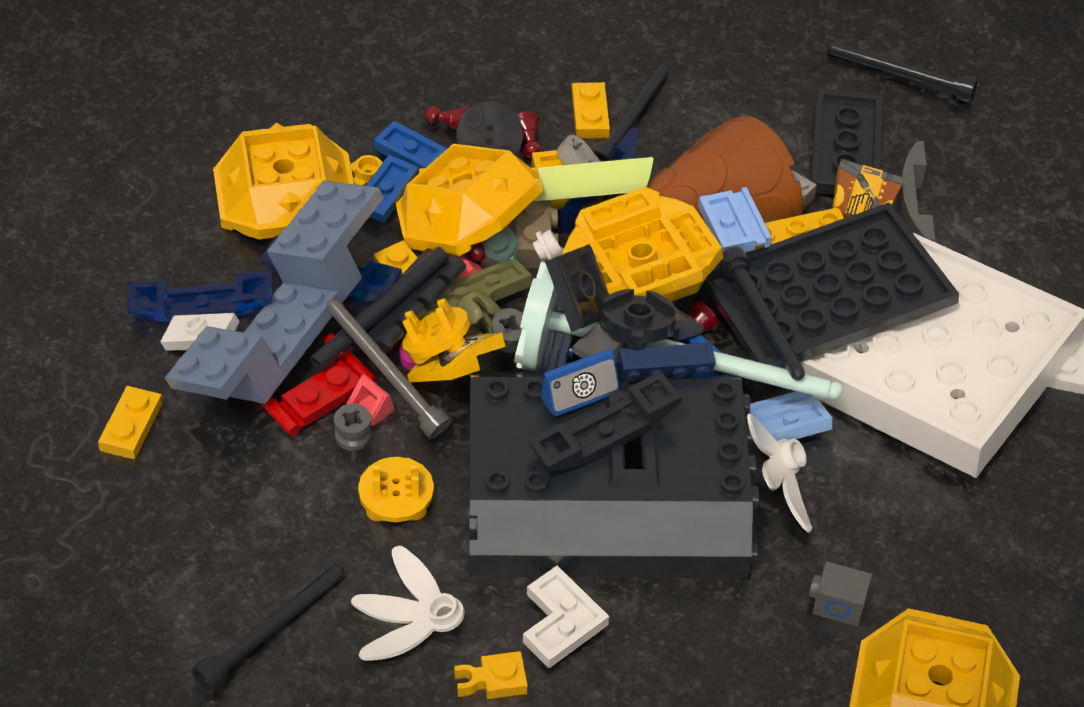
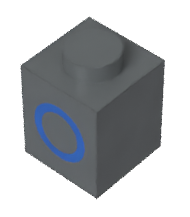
[809,561,872,627]

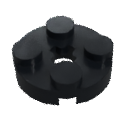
[600,289,676,349]

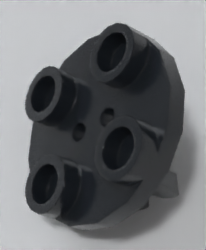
[456,101,523,155]

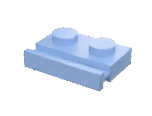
[698,187,771,252]
[745,391,832,441]

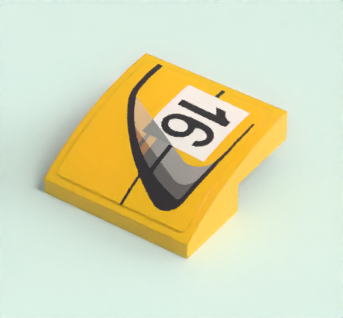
[407,332,505,382]

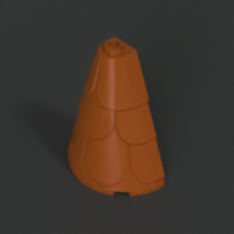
[647,115,803,224]

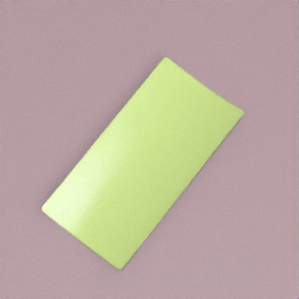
[533,157,653,201]

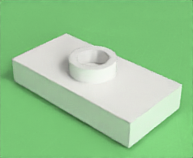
[161,313,240,351]

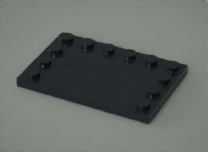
[702,202,959,368]

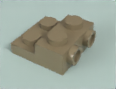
[481,200,558,268]

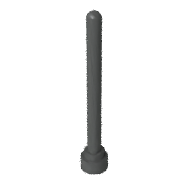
[327,299,452,439]

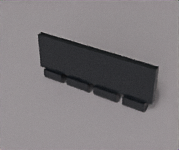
[351,248,466,352]

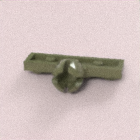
[403,257,532,335]

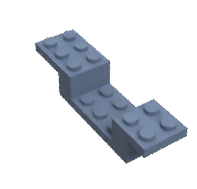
[165,181,383,404]

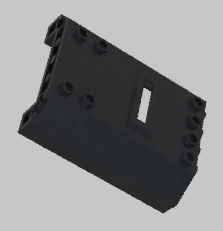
[469,371,759,578]

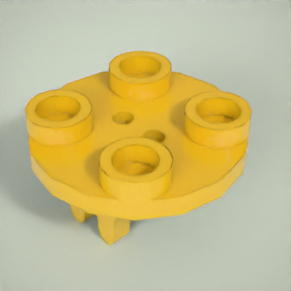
[402,298,471,364]
[358,457,434,523]

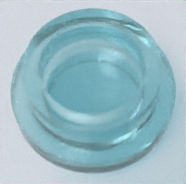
[484,228,519,262]

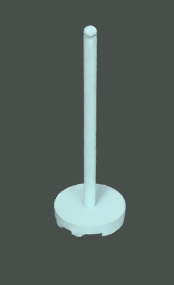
[515,261,843,400]

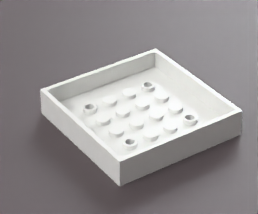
[785,233,1084,478]

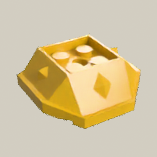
[213,123,354,239]
[396,144,544,257]
[563,187,723,302]
[849,608,1020,707]

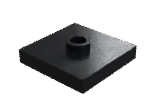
[545,244,609,332]

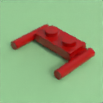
[259,334,378,436]

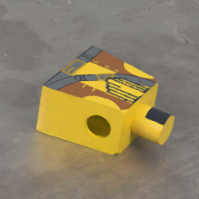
[833,159,905,218]

